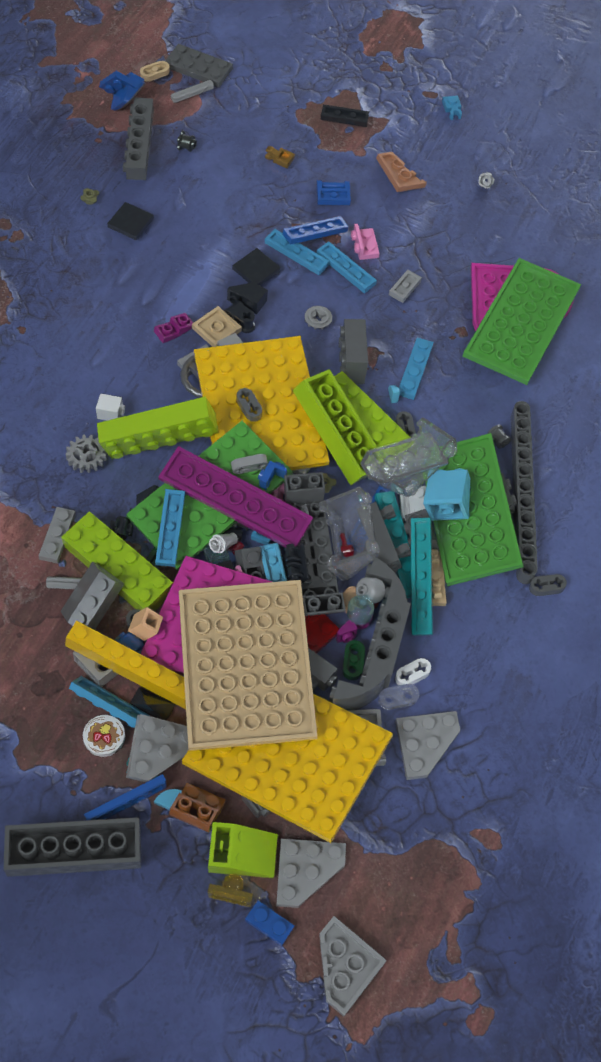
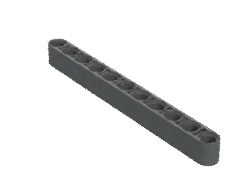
[511,401,538,584]

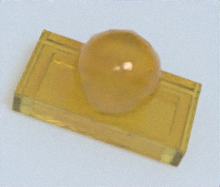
[208,874,253,907]

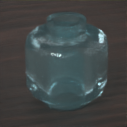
[347,595,374,625]

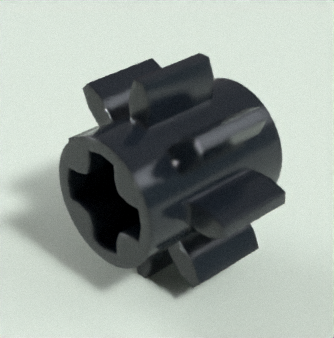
[109,516,134,540]

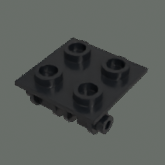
[281,543,309,584]

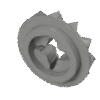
[305,306,332,330]

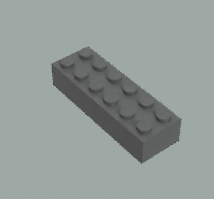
[4,818,141,877]

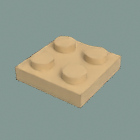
[192,306,242,347]

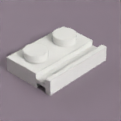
[399,486,426,522]

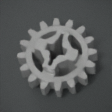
[66,434,107,473]

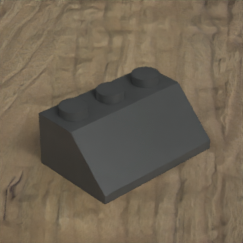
[60,562,124,630]

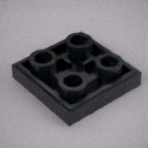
[107,202,154,240]
[232,248,281,286]

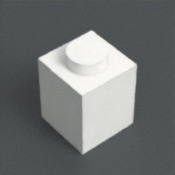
[96,394,125,420]

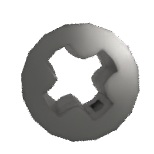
[488,424,511,449]

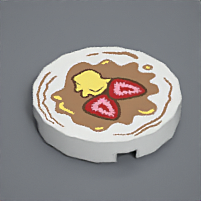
[83,715,125,757]

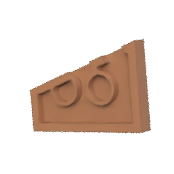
[376,152,426,192]

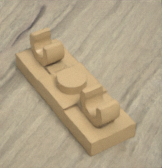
[432,549,447,606]

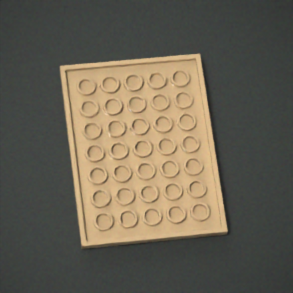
[179,580,318,751]

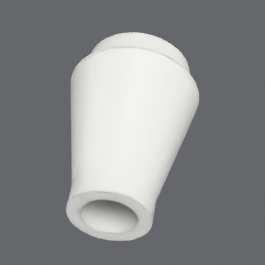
[209,533,238,553]

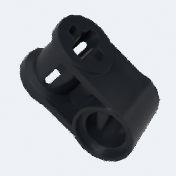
[224,301,255,333]

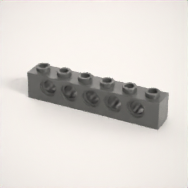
[123,97,154,180]

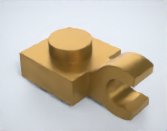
[265,146,295,169]

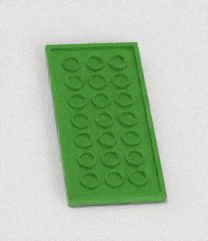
[463,258,581,385]
[126,421,293,571]
[419,433,524,586]

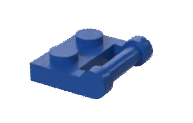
[316,180,351,205]

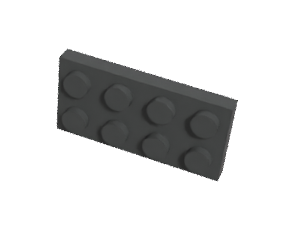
[165,44,233,87]

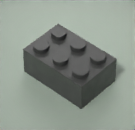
[338,319,368,384]

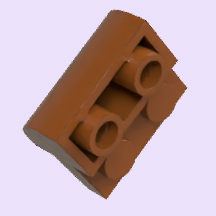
[169,783,225,833]

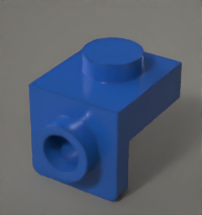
[258,461,287,490]

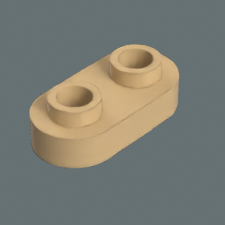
[140,61,170,82]

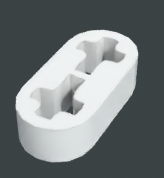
[395,658,431,688]

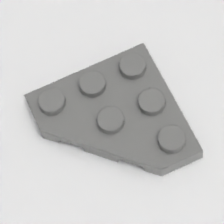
[395,711,460,780]
[126,714,189,782]
[276,839,346,908]
[319,916,387,1017]

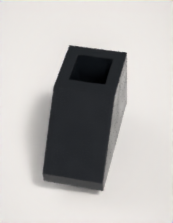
[227,283,268,314]

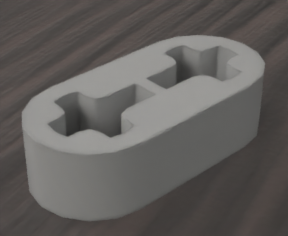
[231,454,268,474]

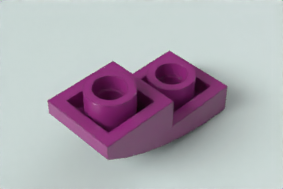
[154,313,193,343]
[336,609,373,643]

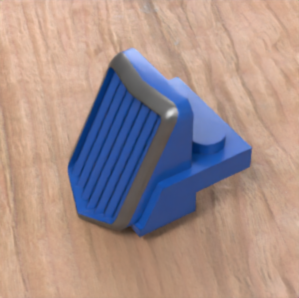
[99,71,145,111]

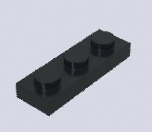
[320,104,370,127]

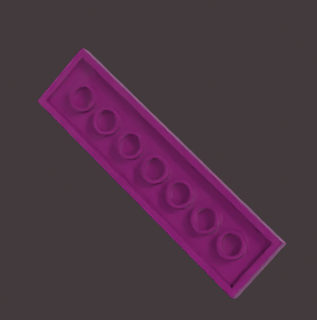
[158,446,313,547]

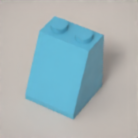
[423,468,471,521]

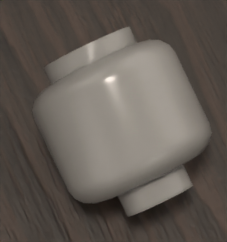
[356,577,385,603]

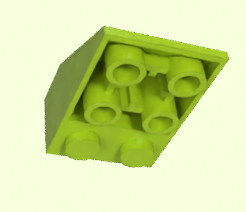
[208,822,278,878]

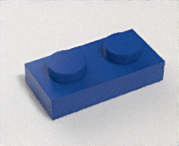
[245,901,294,946]

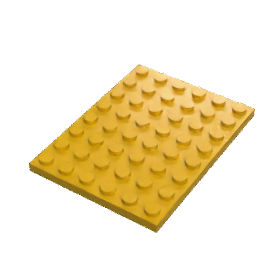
[194,336,330,470]
[181,694,393,843]

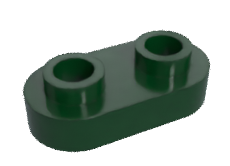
[342,640,365,680]

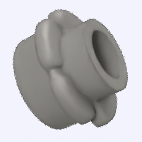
[479,172,494,189]

